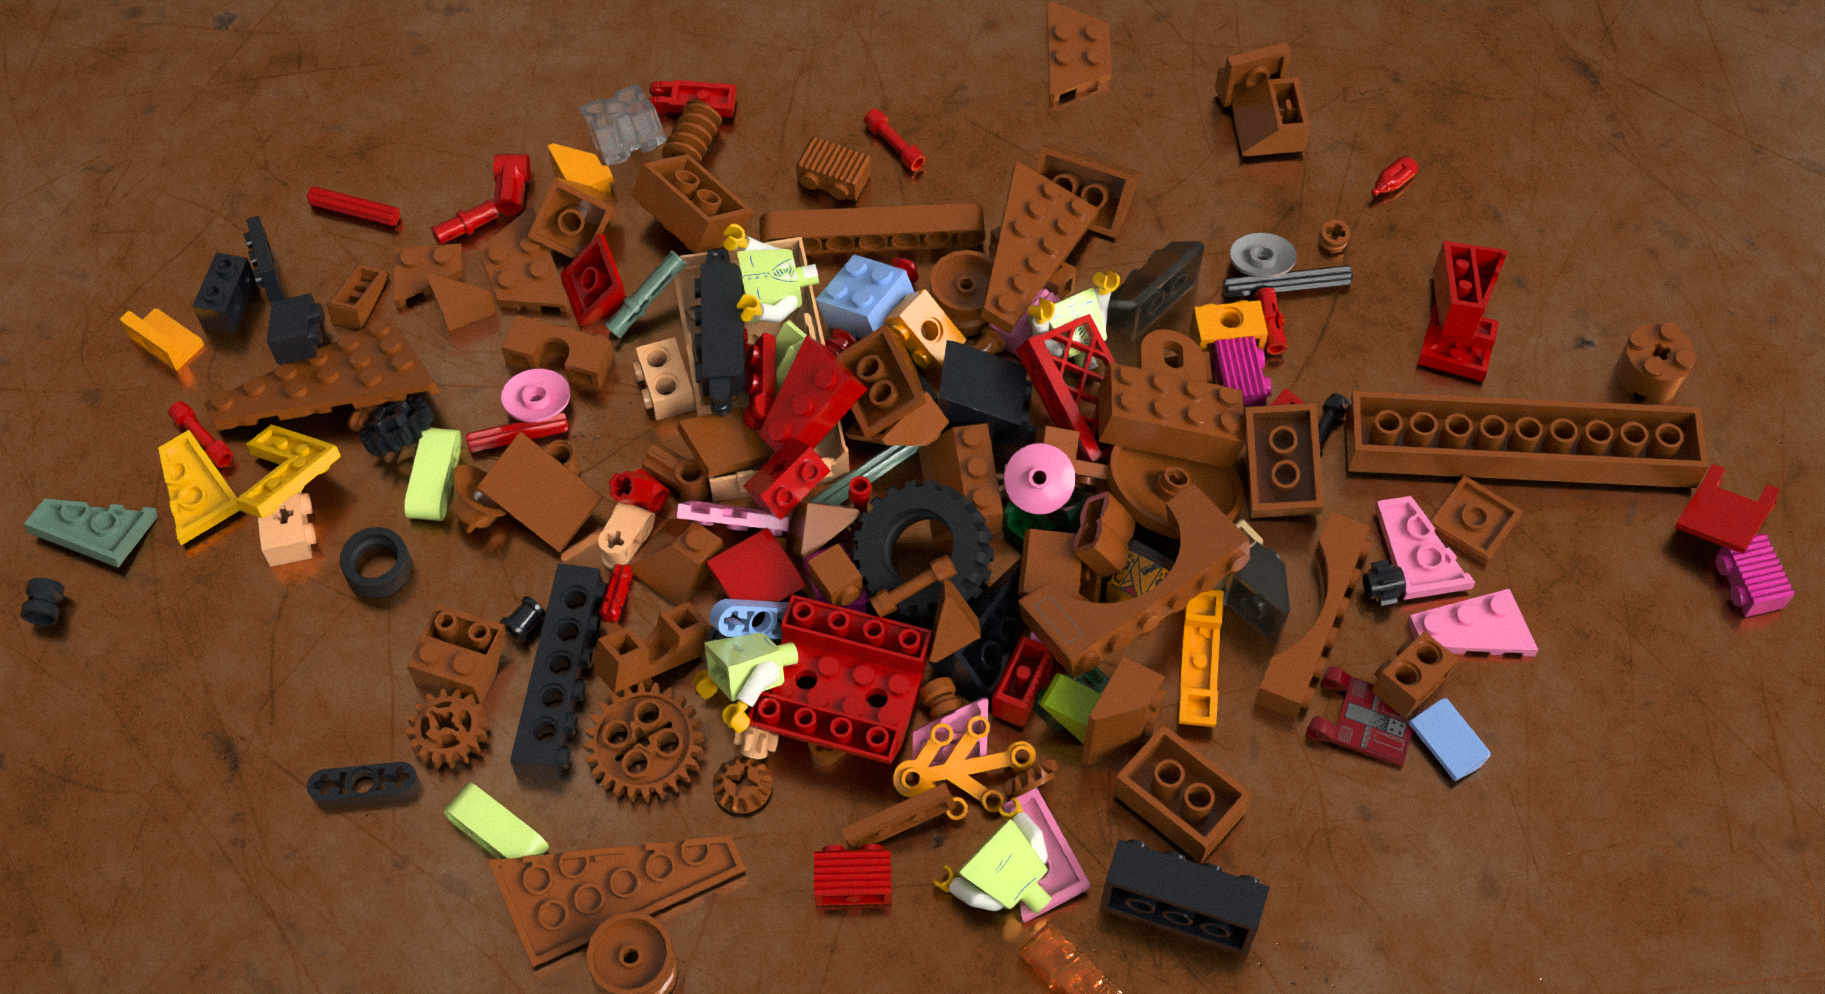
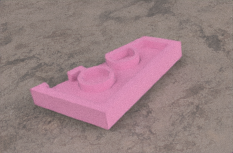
[1003,788,1091,923]

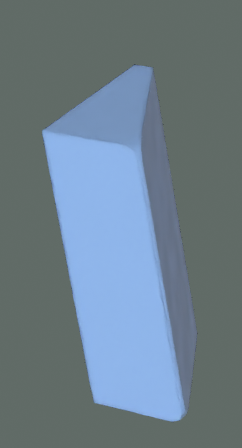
[1409,698,1491,781]

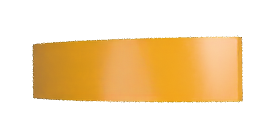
[1178,590,1224,727]

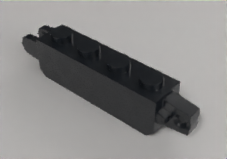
[694,249,745,418]

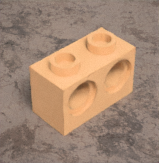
[632,337,696,421]

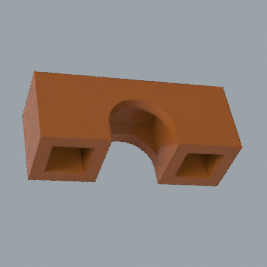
[501,315,615,391]
[593,601,710,693]

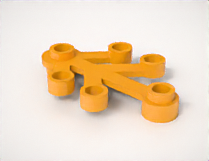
[893,715,1036,820]

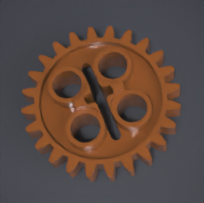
[583,682,705,803]

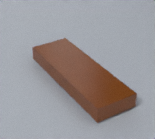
[841,783,956,850]

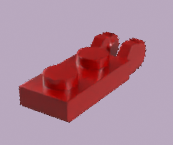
[645,80,737,117]
[743,333,776,431]

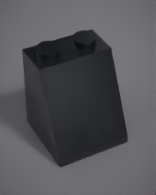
[939,340,1033,440]

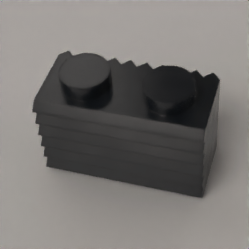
[266,293,325,366]

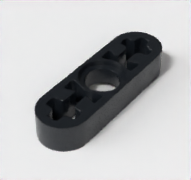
[307,762,420,808]

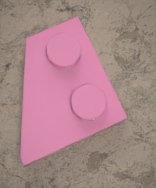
[912,698,988,767]

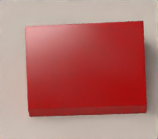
[560,233,626,327]

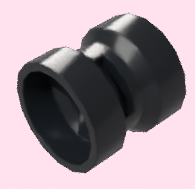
[20,578,65,626]

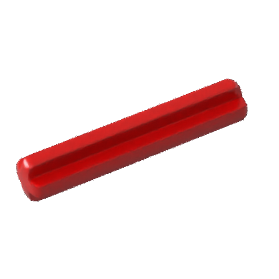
[307,186,401,226]
[466,412,568,452]

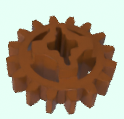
[406,689,489,769]

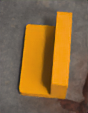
[119,308,204,371]

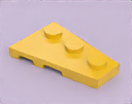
[158,430,240,545]

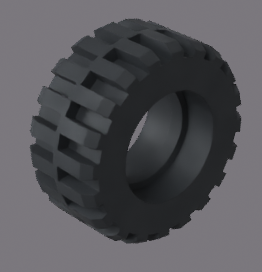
[851,479,994,622]

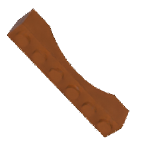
[1255,511,1373,719]

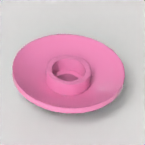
[501,369,570,422]
[1004,443,1075,514]

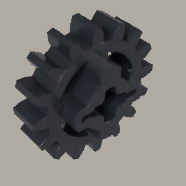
[359,396,434,456]

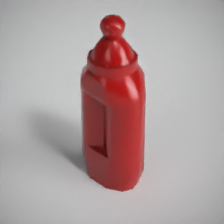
[1371,156,1418,196]

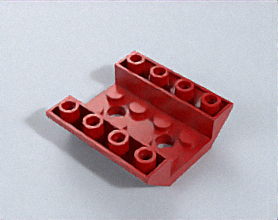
[748,594,932,764]

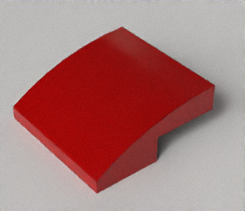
[1418,304,1499,382]
[705,528,806,616]

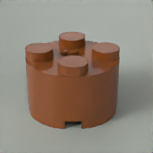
[1616,322,1696,402]

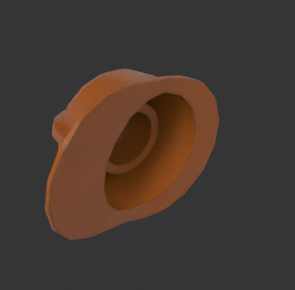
[450,465,506,533]

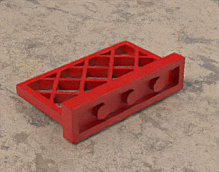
[1016,313,1116,463]

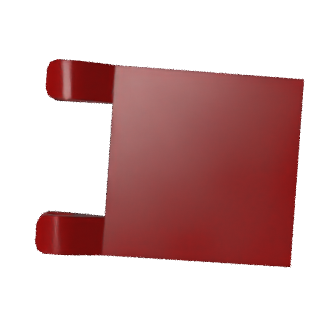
[1675,464,1781,554]

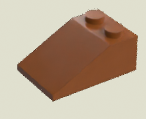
[836,324,926,440]

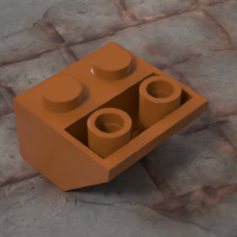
[1231,77,1311,157]
[1018,529,1102,603]
[407,604,506,705]

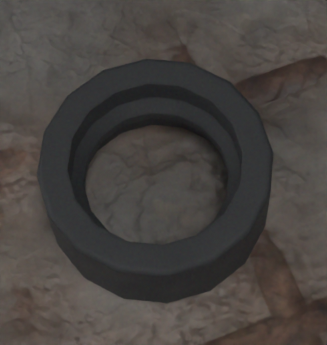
[340,527,412,598]

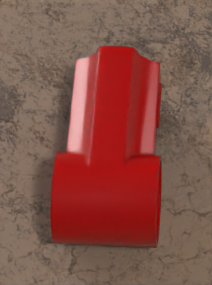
[493,154,531,216]
[608,468,670,513]

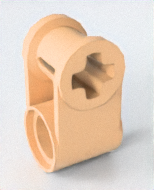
[598,502,655,571]

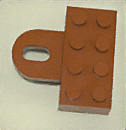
[1098,329,1246,468]

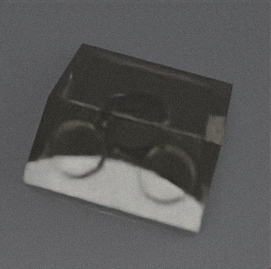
[1223,541,1290,646]

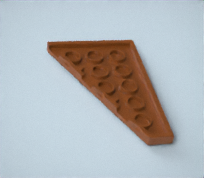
[203,316,439,431]

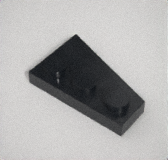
[244,216,286,302]

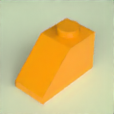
[547,143,614,196]

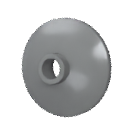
[1230,233,1297,278]

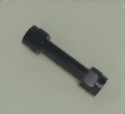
[1318,393,1349,458]

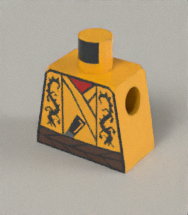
[1105,538,1176,603]

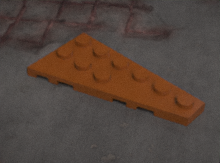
[980,160,1100,334]
[487,835,746,968]

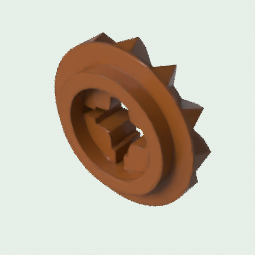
[713,756,772,814]
[1002,759,1059,798]

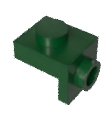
[1002,500,1058,547]

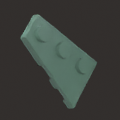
[24,499,158,567]

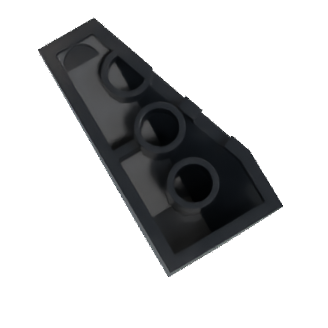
[927,557,1026,707]

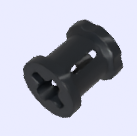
[499,596,546,644]

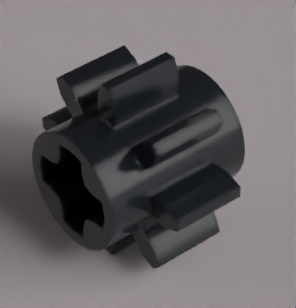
[1362,559,1406,606]

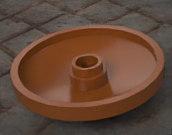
[1107,445,1244,539]

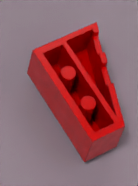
[1432,240,1509,339]
[759,335,867,453]

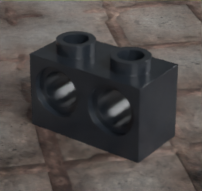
[192,252,256,335]

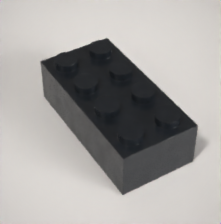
[1100,839,1270,955]

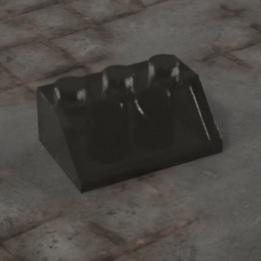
[1107,241,1205,342]

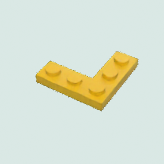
[235,424,341,519]

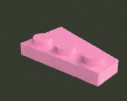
[1375,496,1476,600]
[677,500,792,536]
[1407,589,1538,657]

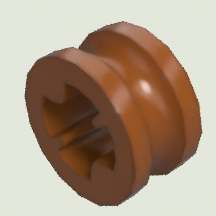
[1319,219,1350,251]

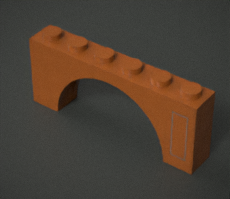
[1018,484,1250,679]

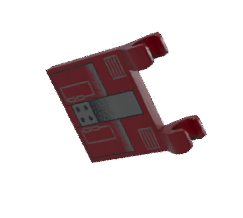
[1306,666,1420,768]

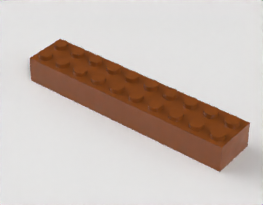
[1346,391,1709,488]

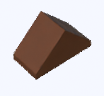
[427,273,496,331]
[929,580,981,663]

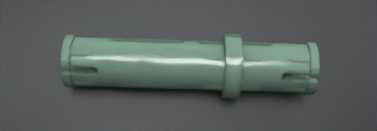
[604,250,688,339]

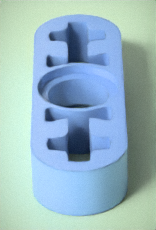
[709,599,789,639]

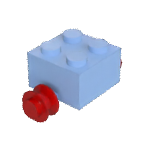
[815,254,919,356]

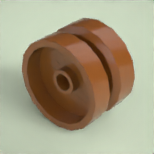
[929,250,993,337]
[586,912,678,994]

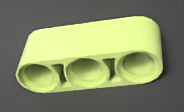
[405,428,462,521]
[443,782,549,859]

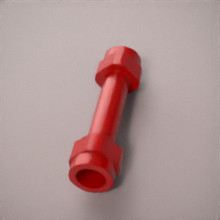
[863,108,926,171]
[168,401,234,468]
[848,476,872,532]

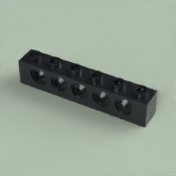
[510,563,608,781]

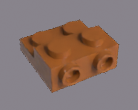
[1215,42,1291,108]

